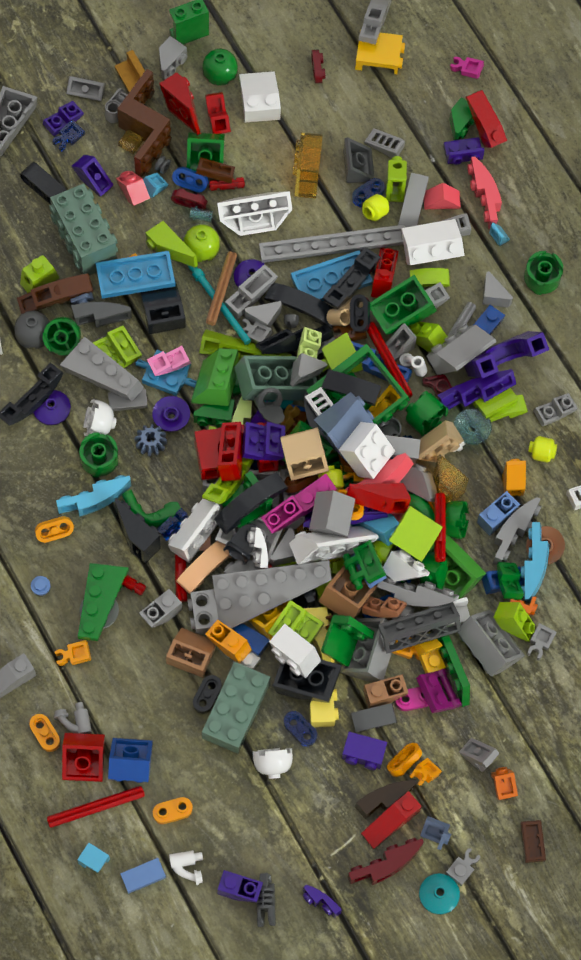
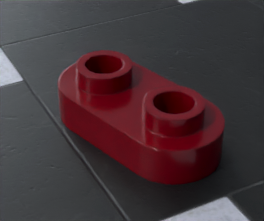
[311,49,326,84]
[171,188,208,211]

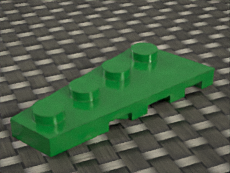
[78,563,129,641]
[433,629,470,707]

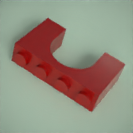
[194,422,279,480]

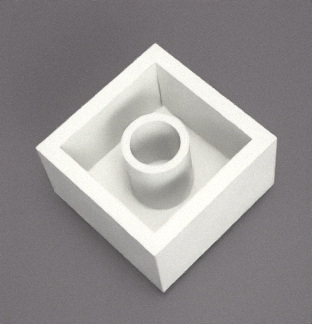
[339,422,395,479]
[269,624,321,678]

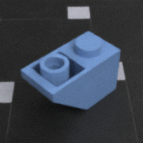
[477,491,520,536]

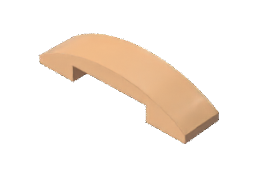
[176,541,232,594]

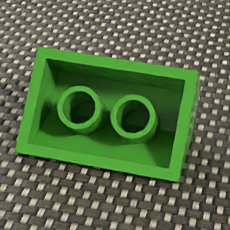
[191,348,239,406]
[429,535,486,599]

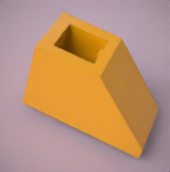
[502,459,526,496]
[205,619,252,664]

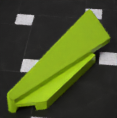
[199,329,292,361]

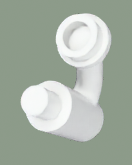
[399,353,428,377]
[169,850,203,885]

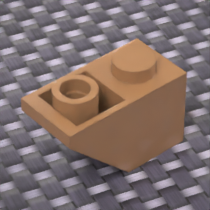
[363,674,408,708]

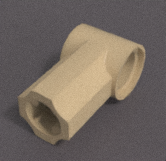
[327,297,363,326]

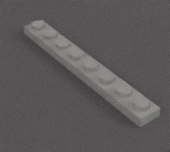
[259,225,405,263]

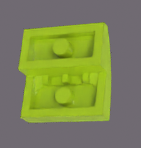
[93,326,142,368]
[472,388,518,419]
[389,506,443,562]
[268,600,324,644]

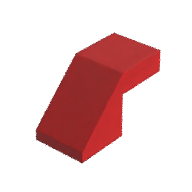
[205,92,231,134]

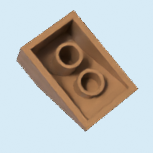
[318,566,378,619]

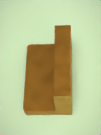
[115,50,145,92]

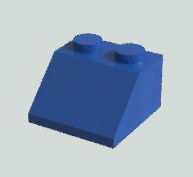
[108,738,153,783]

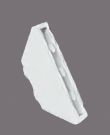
[217,191,292,236]

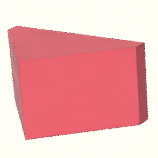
[423,183,461,210]

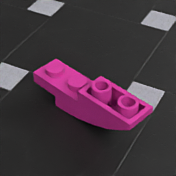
[261,474,338,534]

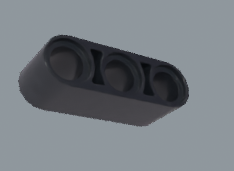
[19,162,67,205]

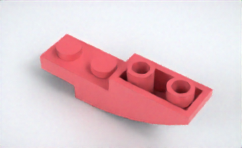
[467,157,502,229]
[345,453,414,490]

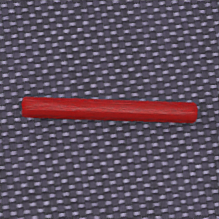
[367,322,413,398]
[47,786,145,828]

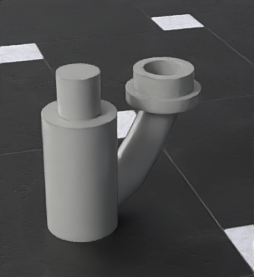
[54,702,92,734]

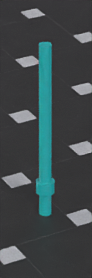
[186,264,251,345]

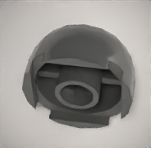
[14,310,50,349]

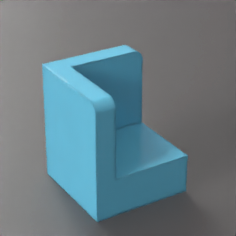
[77,843,110,873]

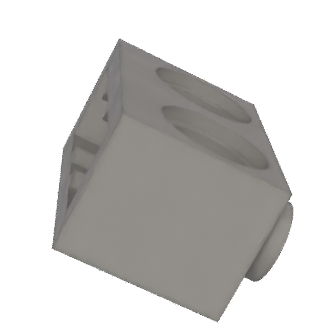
[187,589,218,635]

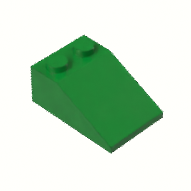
[370,275,437,335]

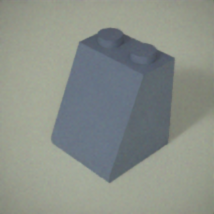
[314,392,375,462]

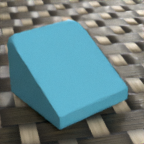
[143,173,169,198]
[489,223,510,246]

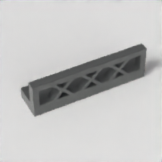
[378,602,461,654]

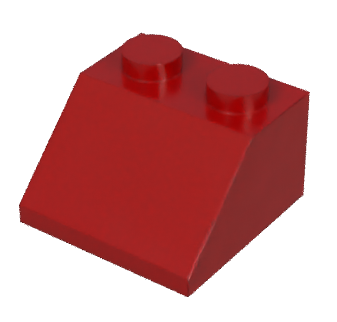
[62,733,105,782]

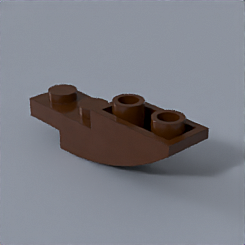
[17,273,94,314]

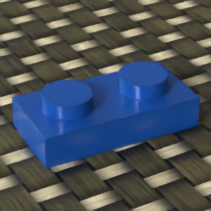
[474,305,505,335]

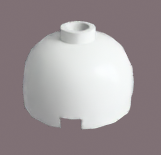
[83,399,116,436]
[252,748,293,779]

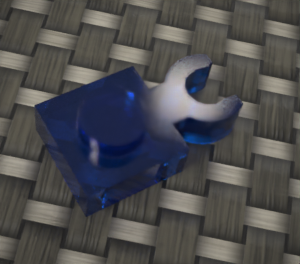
[52,120,85,151]
[157,508,189,541]

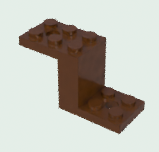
[117,69,172,178]

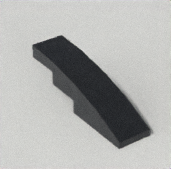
[255,325,334,354]

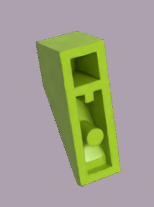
[145,221,198,267]

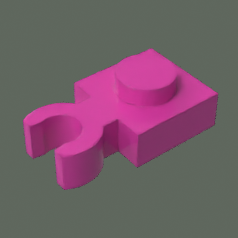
[450,57,484,79]

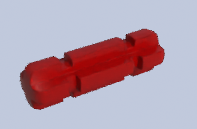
[209,177,245,191]
[122,575,146,595]

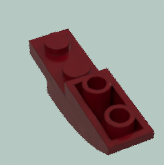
[348,838,424,885]

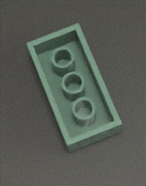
[234,356,317,401]
[202,662,271,754]

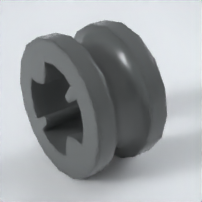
[154,156,171,174]

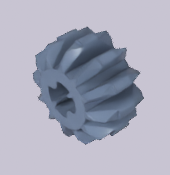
[134,424,167,457]

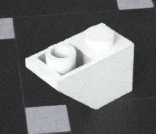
[383,550,430,582]

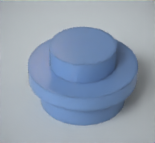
[31,576,50,595]

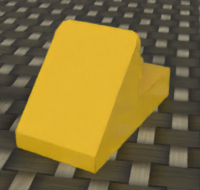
[368,385,401,418]
[414,632,446,674]

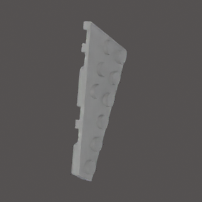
[212,560,332,628]

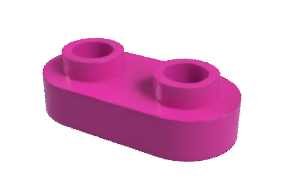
[395,687,428,711]

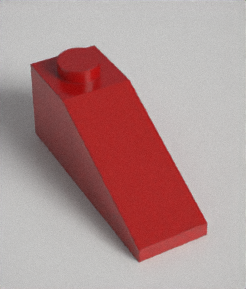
[466,90,507,148]
[217,422,242,481]
[361,791,422,849]

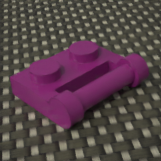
[416,668,462,713]

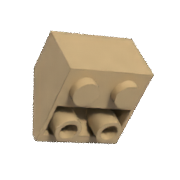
[419,420,464,463]
[280,427,329,481]

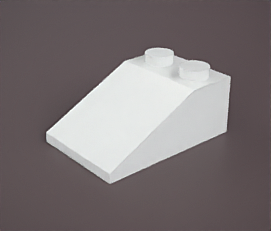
[239,71,281,123]

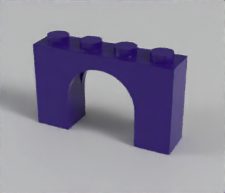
[464,331,549,378]

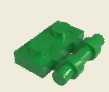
[342,540,386,590]

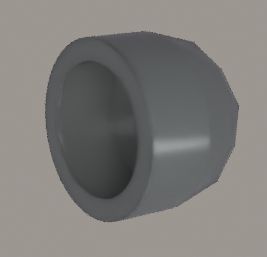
[284,314,299,329]

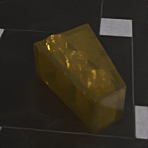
[293,133,323,199]

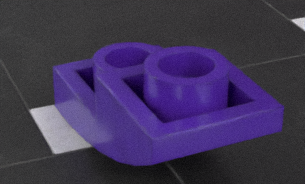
[43,101,84,136]
[302,885,342,918]

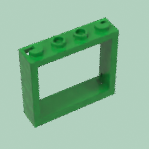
[306,344,410,425]

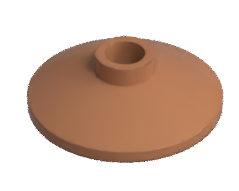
[526,526,565,564]

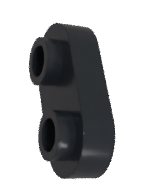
[350,294,370,333]
[193,675,222,714]

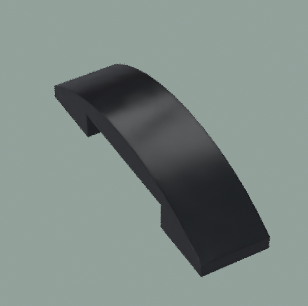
[322,247,381,309]
[264,283,335,329]
[0,362,63,426]
[214,472,288,535]

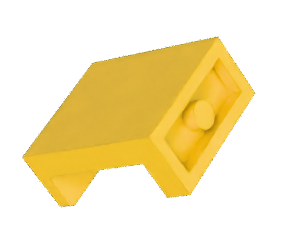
[355,30,405,74]

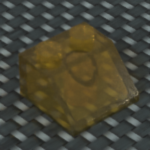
[434,454,469,503]

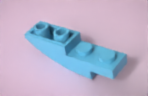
[56,475,131,517]
[521,522,549,602]

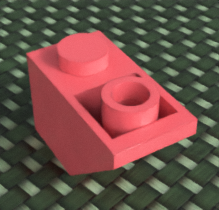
[116,171,150,206]

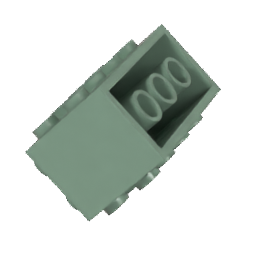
[49,183,118,275]

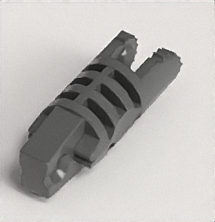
[257,873,276,927]

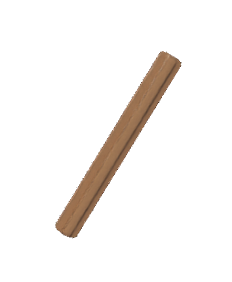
[206,251,237,326]

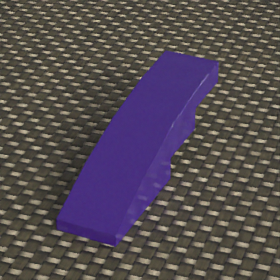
[437,369,516,410]

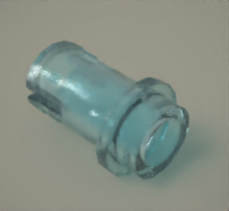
[190,206,213,223]

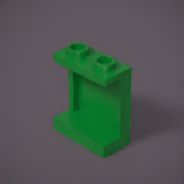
[169,0,209,45]

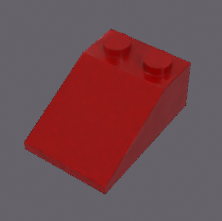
[159,72,201,135]

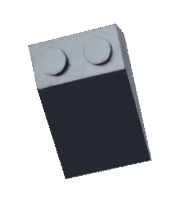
[272,660,342,703]

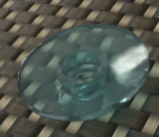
[454,409,492,445]

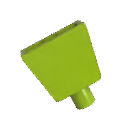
[386,156,407,202]
[20,255,60,293]
[321,333,363,374]

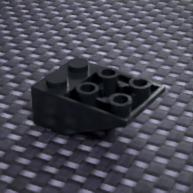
[140,277,186,334]
[115,498,161,564]

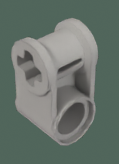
[105,88,128,123]

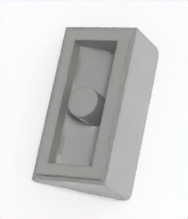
[66,76,106,101]
[108,389,148,411]

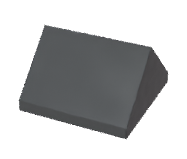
[343,137,375,183]

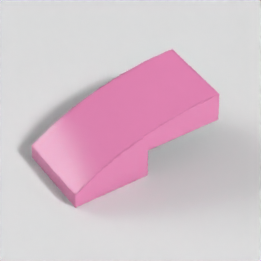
[147,346,191,376]

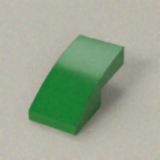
[497,562,524,600]

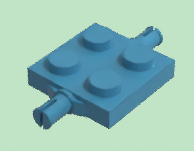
[136,350,197,396]

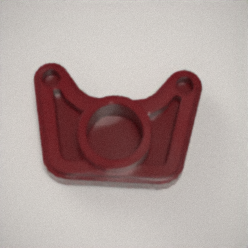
[422,374,452,400]

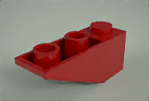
[371,248,399,298]
[346,483,411,514]

